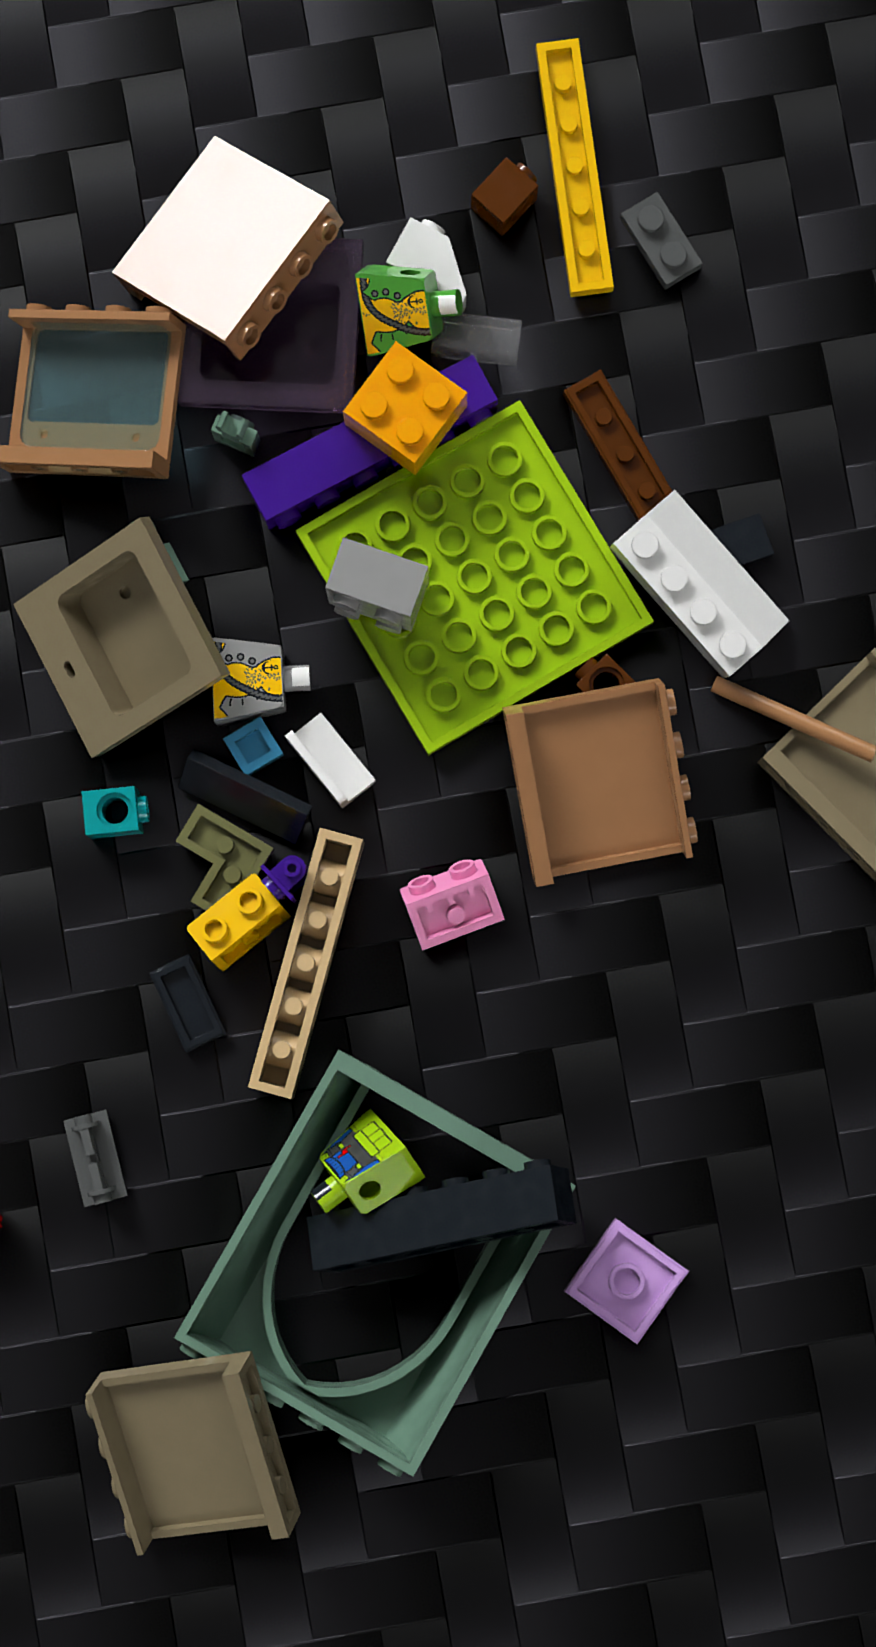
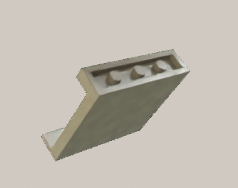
[757,648,876,882]
[85,1351,301,1556]

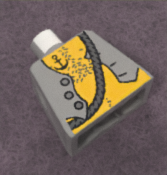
[212,638,311,726]

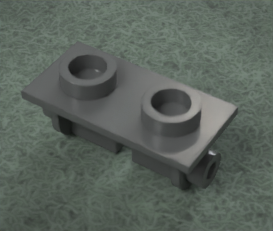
[63,1109,128,1207]

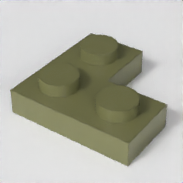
[176,804,275,910]

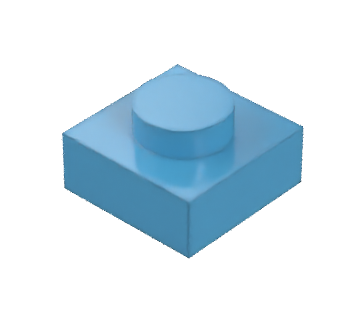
[223,716,284,776]

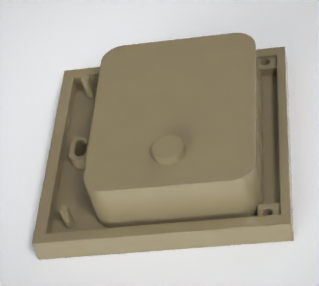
[13,517,230,758]

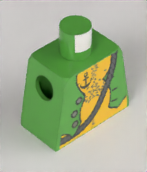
[355,264,463,356]

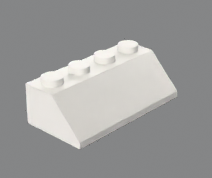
[609,490,789,678]

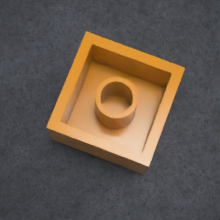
[343,341,468,475]

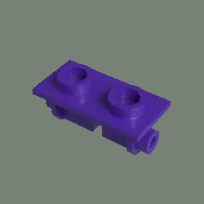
[260,855,308,905]

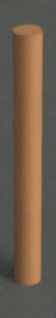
[711,676,876,763]

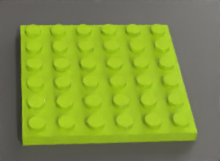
[295,400,654,756]

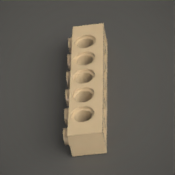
[248,828,364,1099]

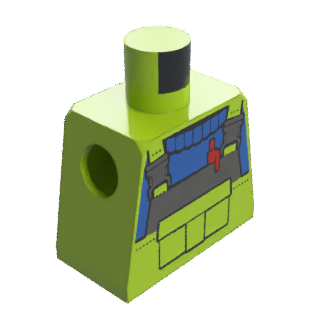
[310,1109,425,1214]

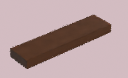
[563,369,673,522]

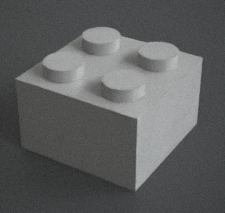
[325,537,429,634]

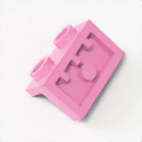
[400,859,505,951]

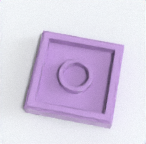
[564,1218,689,1344]

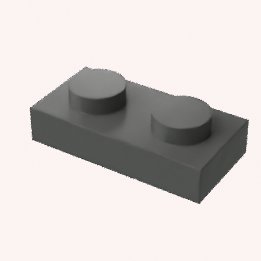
[620,192,703,290]

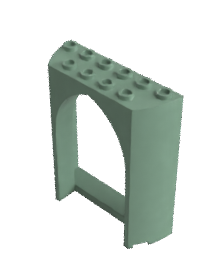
[174,1050,576,1477]

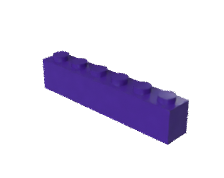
[242,355,498,529]

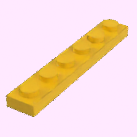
[536,38,614,297]

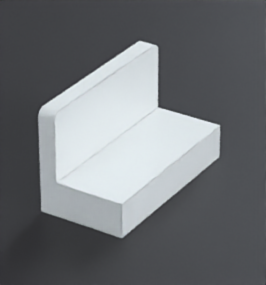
[285,713,376,809]

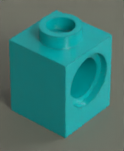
[81,786,150,839]

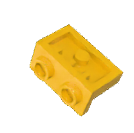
[187,873,291,971]

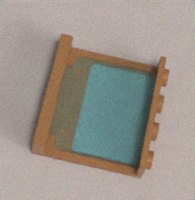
[0,303,186,479]

